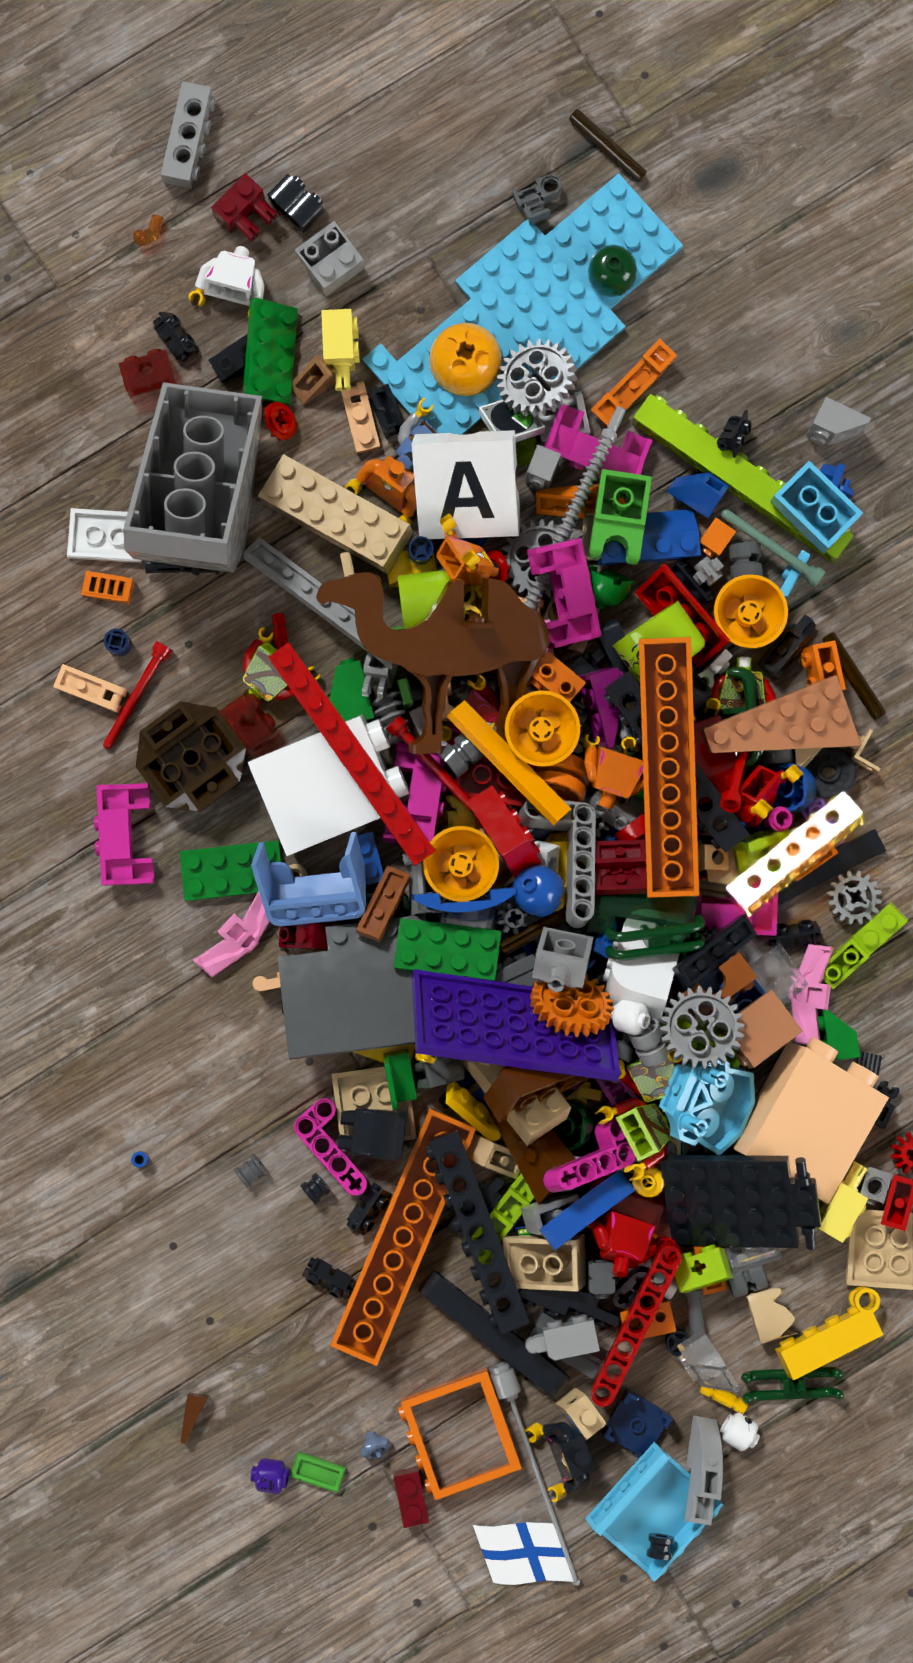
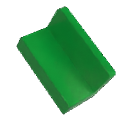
[383,1049,417,1111]

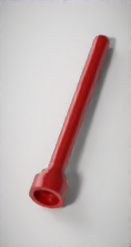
[103,641,173,749]
[386,716,472,812]
[720,751,748,813]

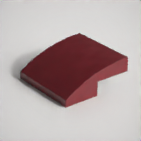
[595,839,647,895]

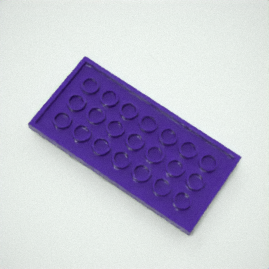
[411,969,621,1081]

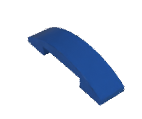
[411,887,516,912]
[539,1170,636,1251]

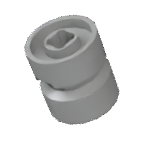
[628,1018,669,1067]

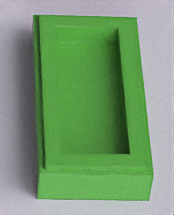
[398,678,414,711]
[290,1451,346,1493]

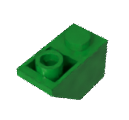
[818,1010,860,1060]

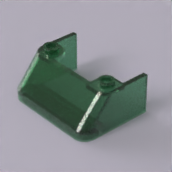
[586,892,697,961]

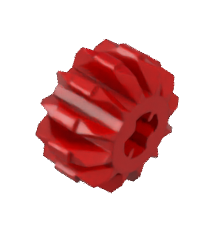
[890,1132,913,1174]

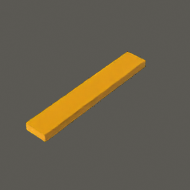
[447,700,571,826]

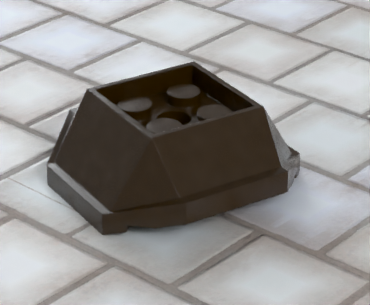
[136,701,247,812]

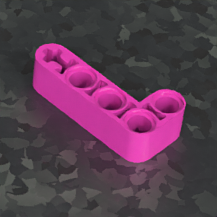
[294,1098,368,1195]
[543,1118,636,1193]

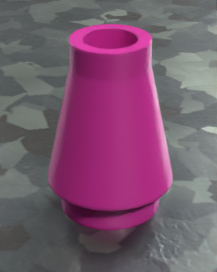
[762,806,792,832]

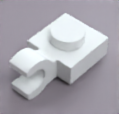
[697,649,733,689]

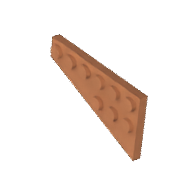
[700,675,861,753]

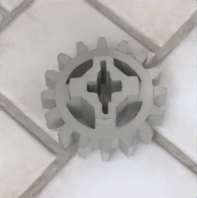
[826,871,882,925]

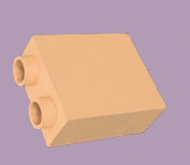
[730,1037,889,1204]

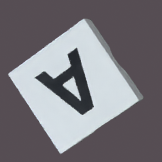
[411,430,521,539]

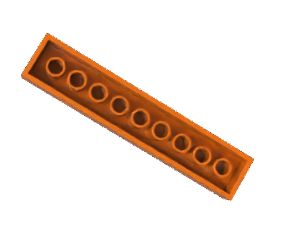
[639,636,699,897]
[330,1108,476,1366]

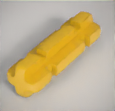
[700,1380,748,1414]

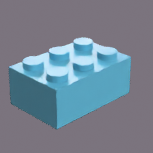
[770,461,863,554]

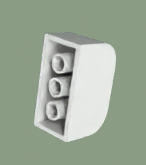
[602,910,688,1024]

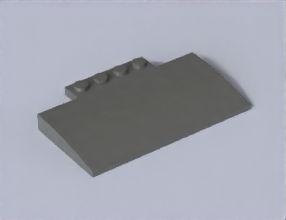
[278,914,427,1060]

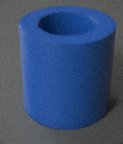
[131,1151,149,1168]

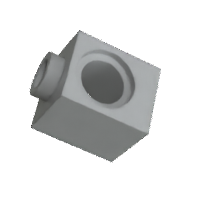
[857,1165,893,1206]

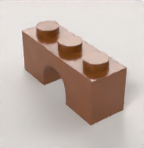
[676,952,757,1021]

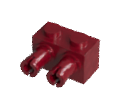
[211,173,278,242]

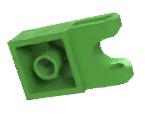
[588,469,652,565]

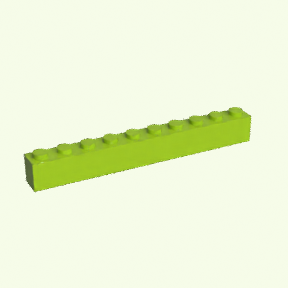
[632,394,853,563]

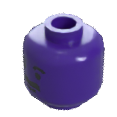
[251,1458,289,1494]

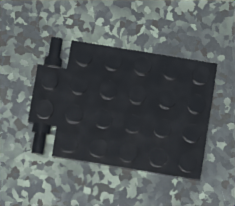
[660,1155,822,1250]

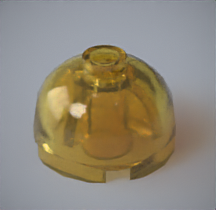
[438,796,481,830]

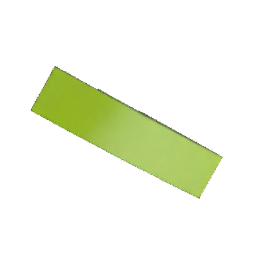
[471,1173,534,1262]

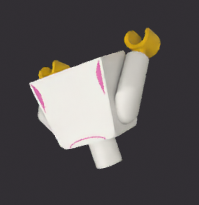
[188,246,265,317]

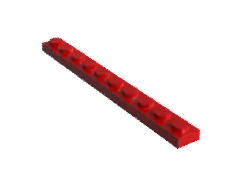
[268,642,436,866]

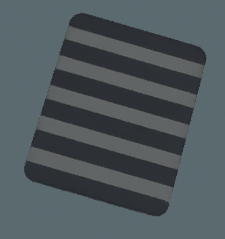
[855,1051,882,1075]

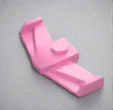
[193,891,270,977]
[789,944,835,1045]

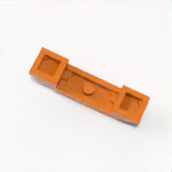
[591,338,677,427]

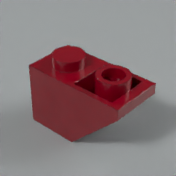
[279,923,336,950]

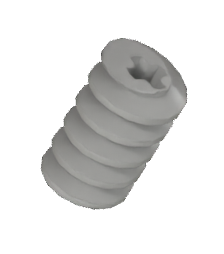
[371,691,411,746]

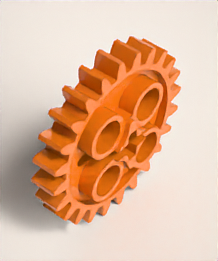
[530,974,614,1037]

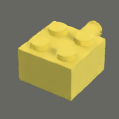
[321,309,360,391]
[817,1161,868,1243]

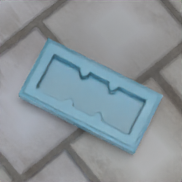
[780,550,810,598]

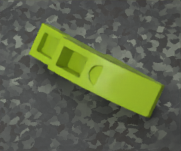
[822,902,908,989]

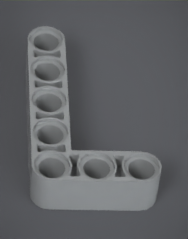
[519,800,596,928]

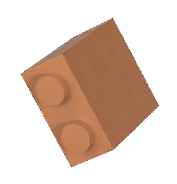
[719,990,802,1069]

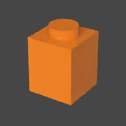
[700,518,736,559]

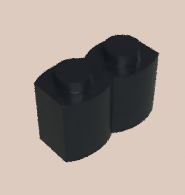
[267,174,324,233]

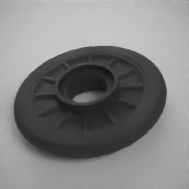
[805,747,857,799]

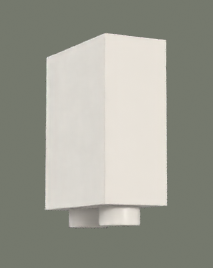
[248,714,410,856]

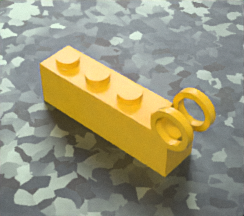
[775,1286,883,1380]

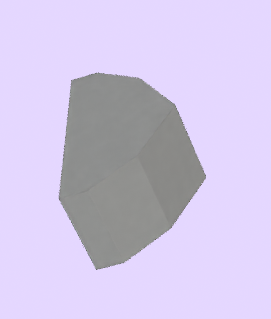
[123,382,262,573]

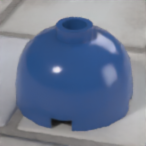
[773,763,817,813]
[513,865,565,917]

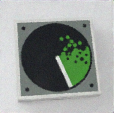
[478,400,545,442]

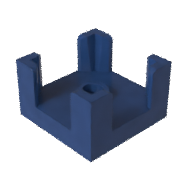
[602,1388,673,1458]

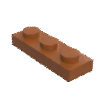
[356,865,411,943]

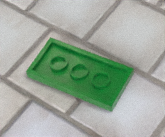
[243,298,298,406]
[179,840,282,901]
[393,918,501,981]

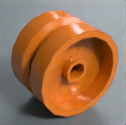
[536,754,590,802]

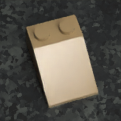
[503,1234,586,1291]

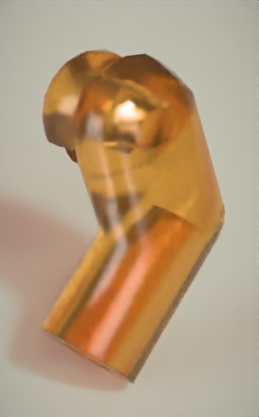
[133,215,164,246]

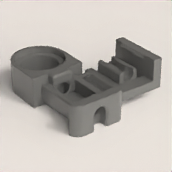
[512,175,562,225]

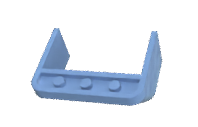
[251,832,366,926]

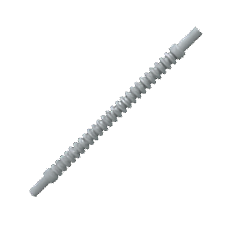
[523,406,626,611]

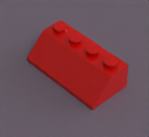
[635,564,730,668]

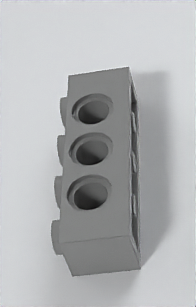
[161,81,216,189]

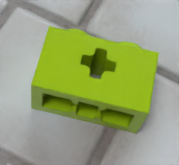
[675,1245,733,1293]

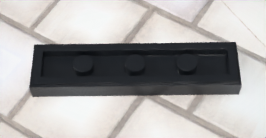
[672,914,757,990]

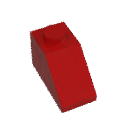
[881,1173,913,1231]

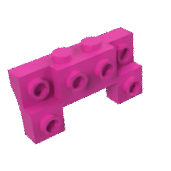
[544,403,653,478]
[527,538,602,648]
[383,742,447,844]
[94,783,155,886]
[675,877,779,936]

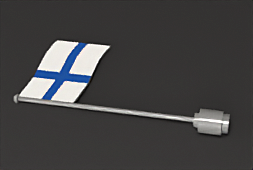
[473,1362,581,1586]

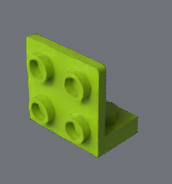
[733,828,791,888]

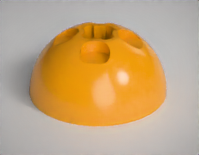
[429,323,502,396]
[714,574,788,648]
[505,691,580,766]
[423,826,499,902]

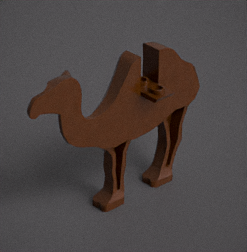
[316,572,550,754]

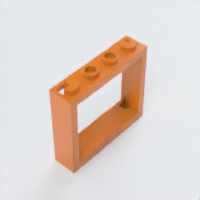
[398,1368,522,1500]

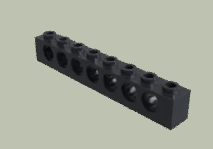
[603,670,750,853]
[425,1128,530,1335]

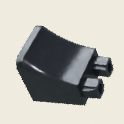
[338,1108,407,1163]

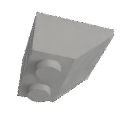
[806,397,871,446]

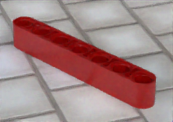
[591,1241,682,1407]

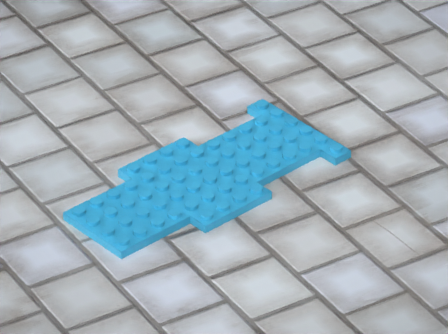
[362,173,683,435]

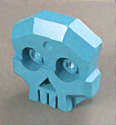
[659,1060,755,1155]

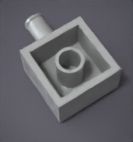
[532,927,594,992]

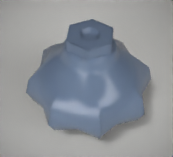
[360,1431,391,1460]

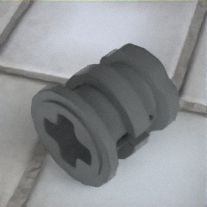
[234,1154,268,1188]

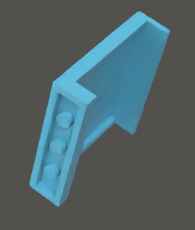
[585,1442,723,1582]

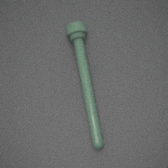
[721,509,826,588]

